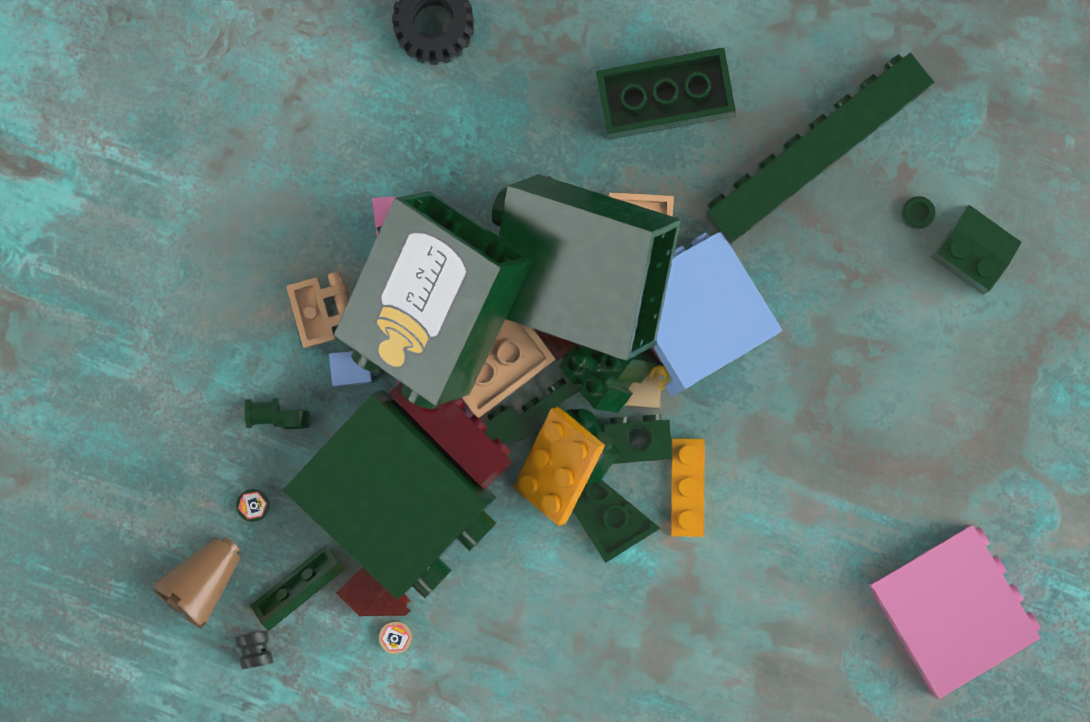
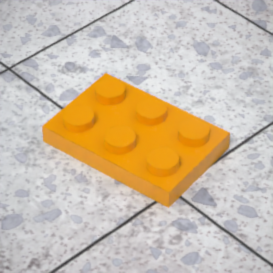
[513,407,605,526]

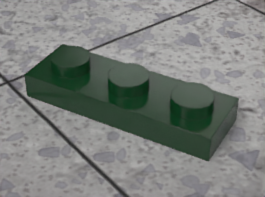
[250,544,345,631]

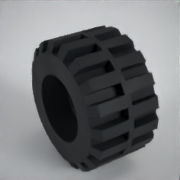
[392,0,474,65]

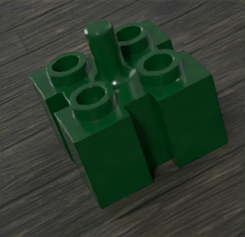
[558,345,656,413]

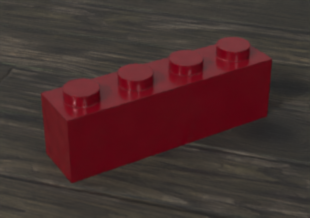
[389,382,512,490]

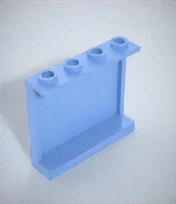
[653,231,783,397]

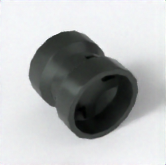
[235,630,274,669]

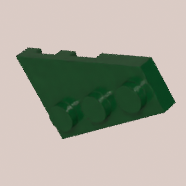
[572,480,661,563]

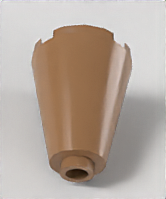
[152,537,241,629]

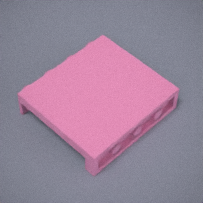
[868,525,1041,699]

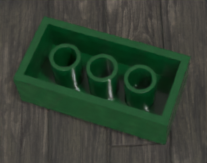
[596,47,736,140]

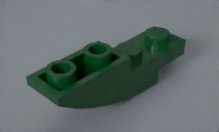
[484,378,580,445]

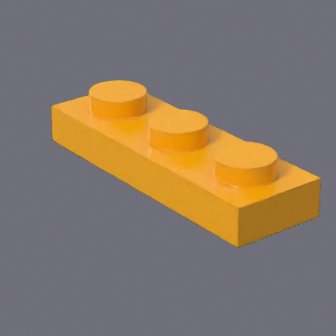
[671,439,705,537]

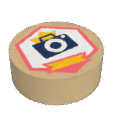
[379,621,412,654]

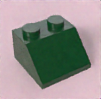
[931,205,1022,295]

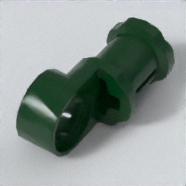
[245,398,310,429]

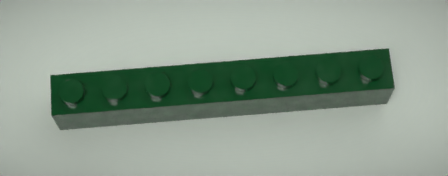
[705,52,935,245]

